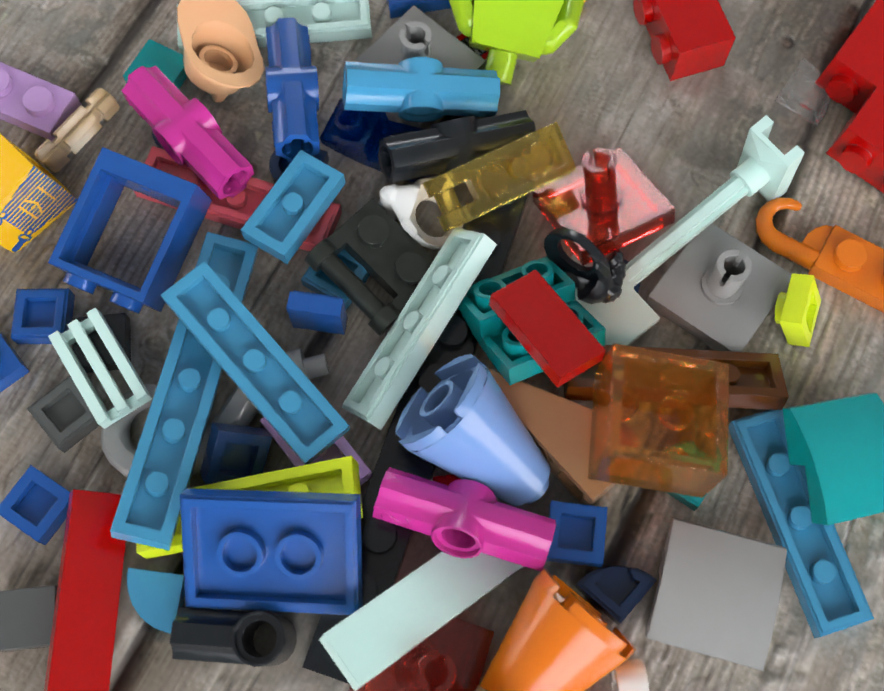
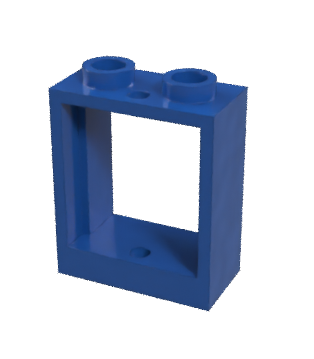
[48,147,212,314]

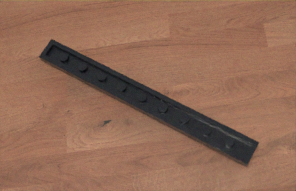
[302,167,533,684]

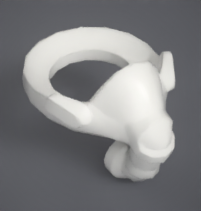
[378,178,464,250]

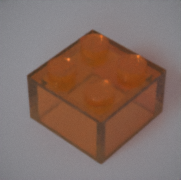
[588,344,729,498]

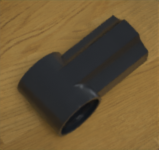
[170,607,297,667]

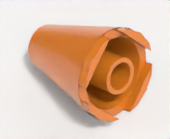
[479,567,636,691]

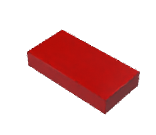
[489,269,606,388]

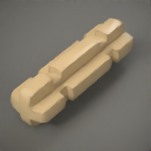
[34,88,120,173]

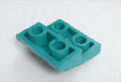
[458,256,605,386]
[782,393,884,525]

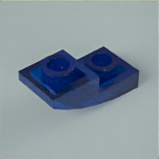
[319,98,427,182]

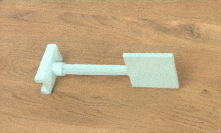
[570,115,805,346]

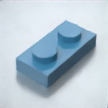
[241,150,346,264]

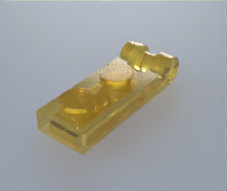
[422,122,577,232]

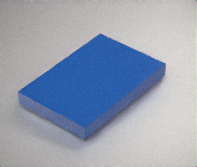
[180,488,363,615]

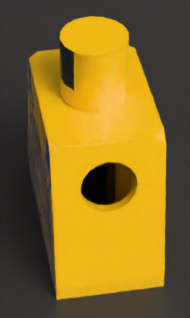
[0,133,78,253]

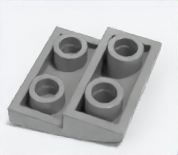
[645,517,787,671]

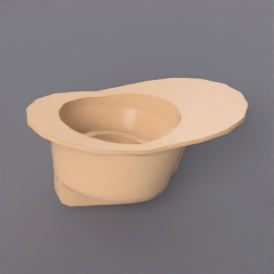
[177,0,264,103]

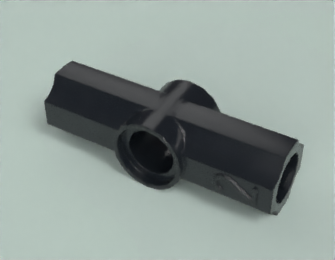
[378,110,537,184]

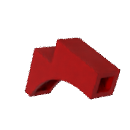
[813,0,884,194]

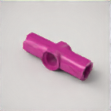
[121,66,254,200]
[373,467,556,572]

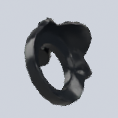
[544,227,626,304]

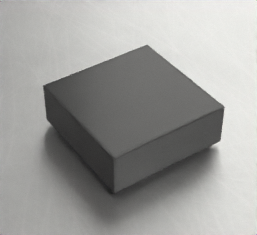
[27,376,100,453]
[0,585,58,652]

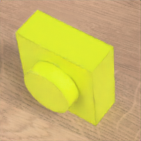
[774,273,821,347]

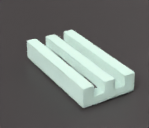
[48,307,152,429]

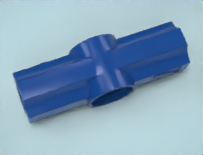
[265,18,320,163]

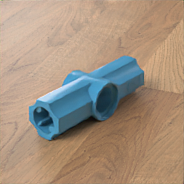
[342,57,500,122]

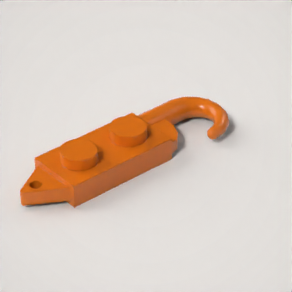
[755,197,884,313]

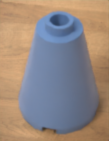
[396,354,550,506]

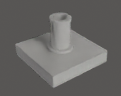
[353,6,486,131]
[646,223,791,352]

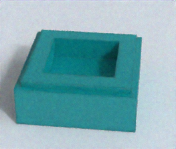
[123,39,187,89]

